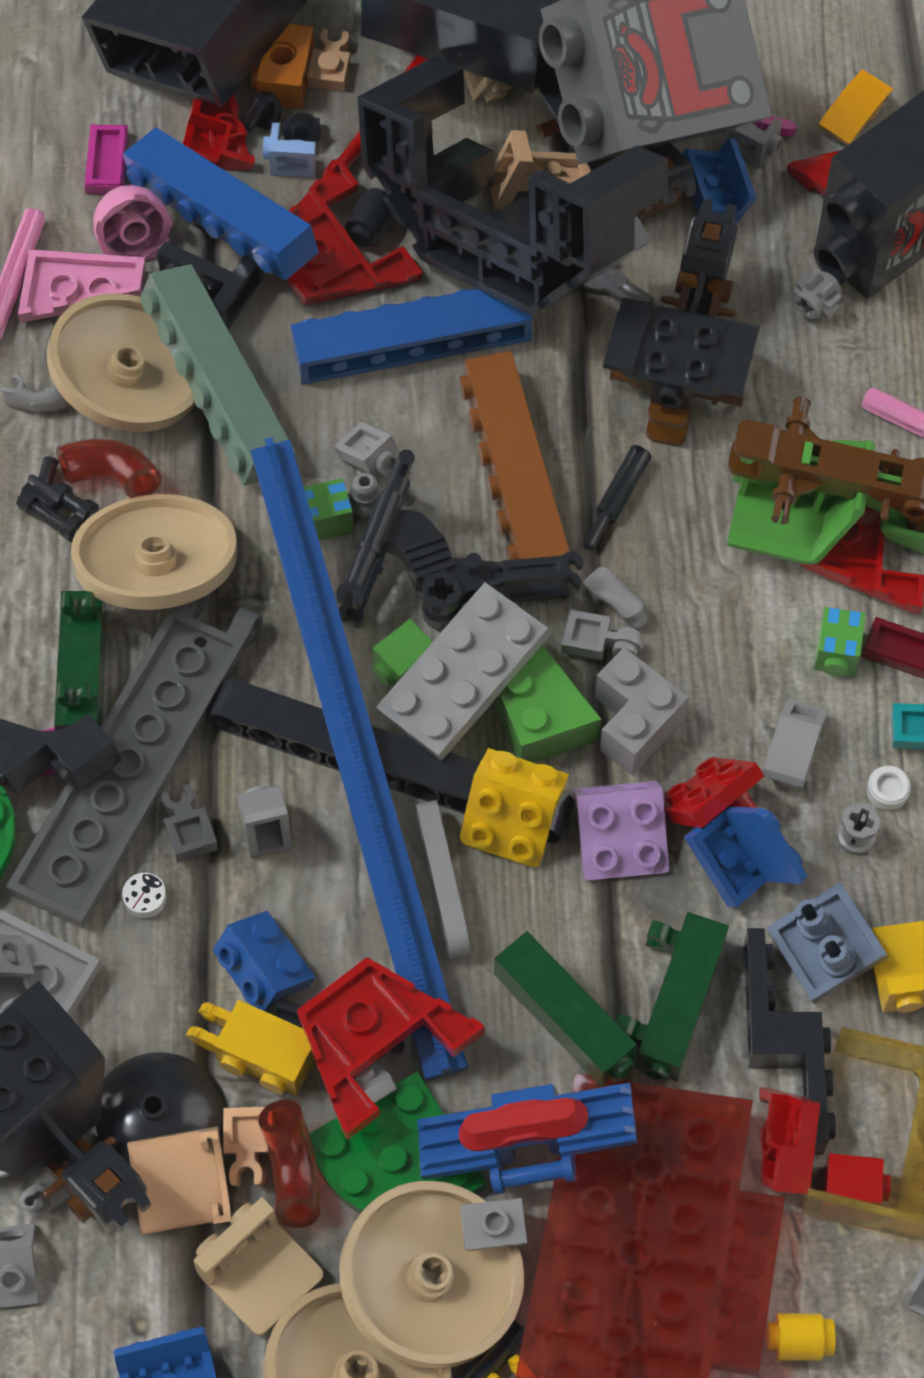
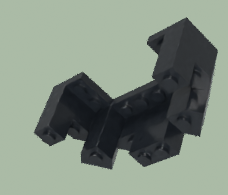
[357,56,668,316]

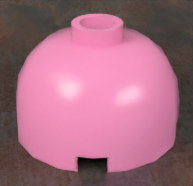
[93,185,172,262]

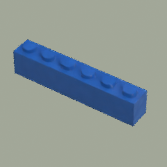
[123,127,319,281]
[291,289,532,385]

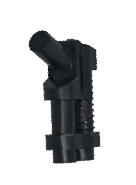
[16,456,99,542]

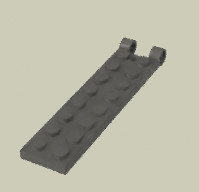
[6,595,263,928]

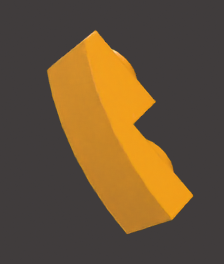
[818,69,893,146]

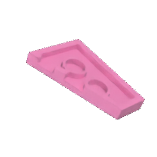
[18,249,146,323]

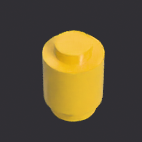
[766,1313,836,1361]

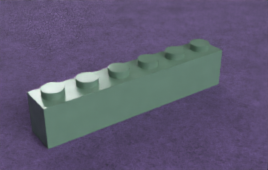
[141,264,296,486]

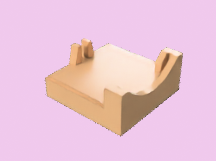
[127,1127,232,1235]

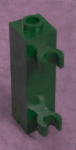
[54,591,107,730]
[616,912,729,1082]
[493,931,637,1088]

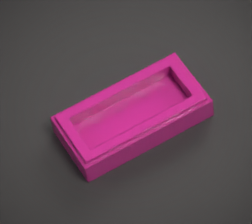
[84,124,129,195]

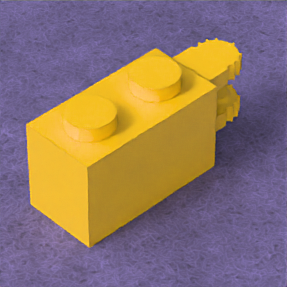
[185,1000,315,1096]

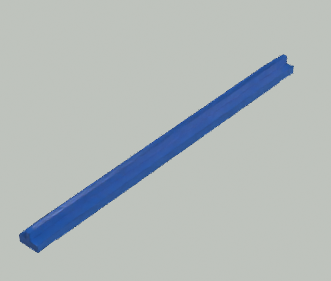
[250,437,468,1081]

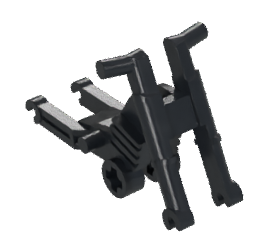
[336,449,584,629]

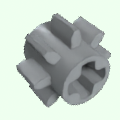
[793,271,842,319]

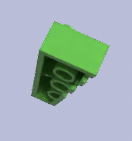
[462,592,601,763]

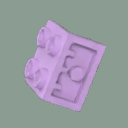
[572,781,669,880]

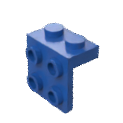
[684,807,807,908]

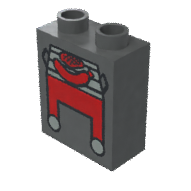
[539,0,772,165]

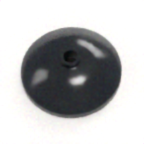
[90,1052,223,1166]

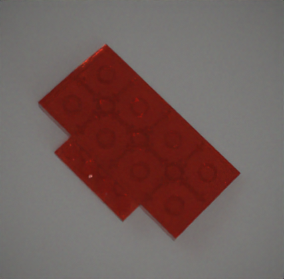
[515,1073,785,1378]

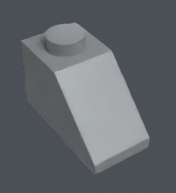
[236,786,292,858]

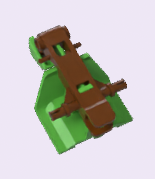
[726,397,924,565]

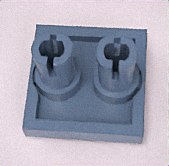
[766,882,888,1004]

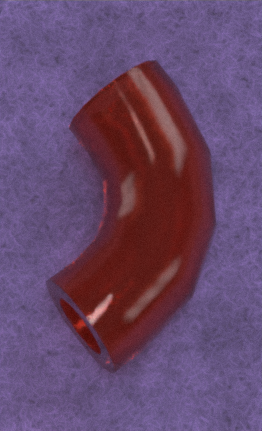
[56,438,162,498]
[258,1099,320,1228]

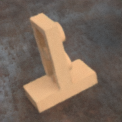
[489,130,590,209]

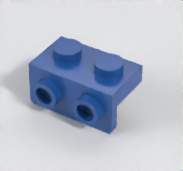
[682,139,756,222]
[213,911,316,1013]
[113,1327,217,1378]

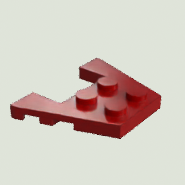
[287,157,423,305]
[801,505,924,615]
[297,957,485,1140]

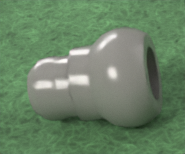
[348,473,382,519]

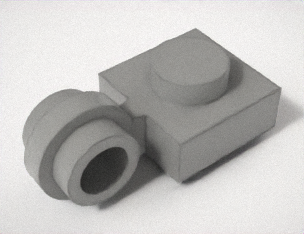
[561,610,644,660]

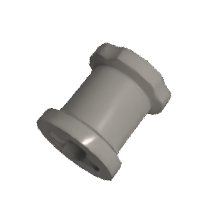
[837,803,881,855]

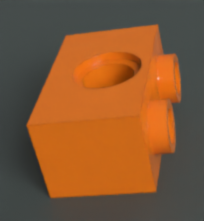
[251,24,315,110]

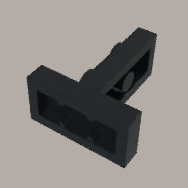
[157,242,264,330]

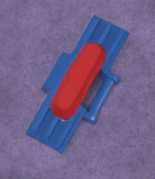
[417,1083,638,1195]

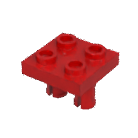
[663,757,765,829]

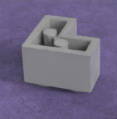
[595,647,689,776]

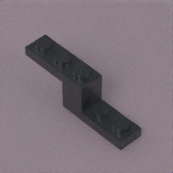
[743,928,836,1155]

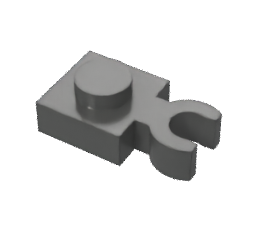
[162,784,218,863]

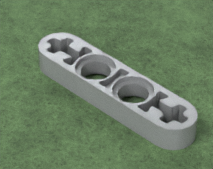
[415,800,471,960]

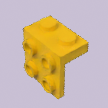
[460,748,569,867]
[871,921,924,1013]

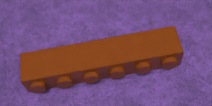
[459,350,569,568]

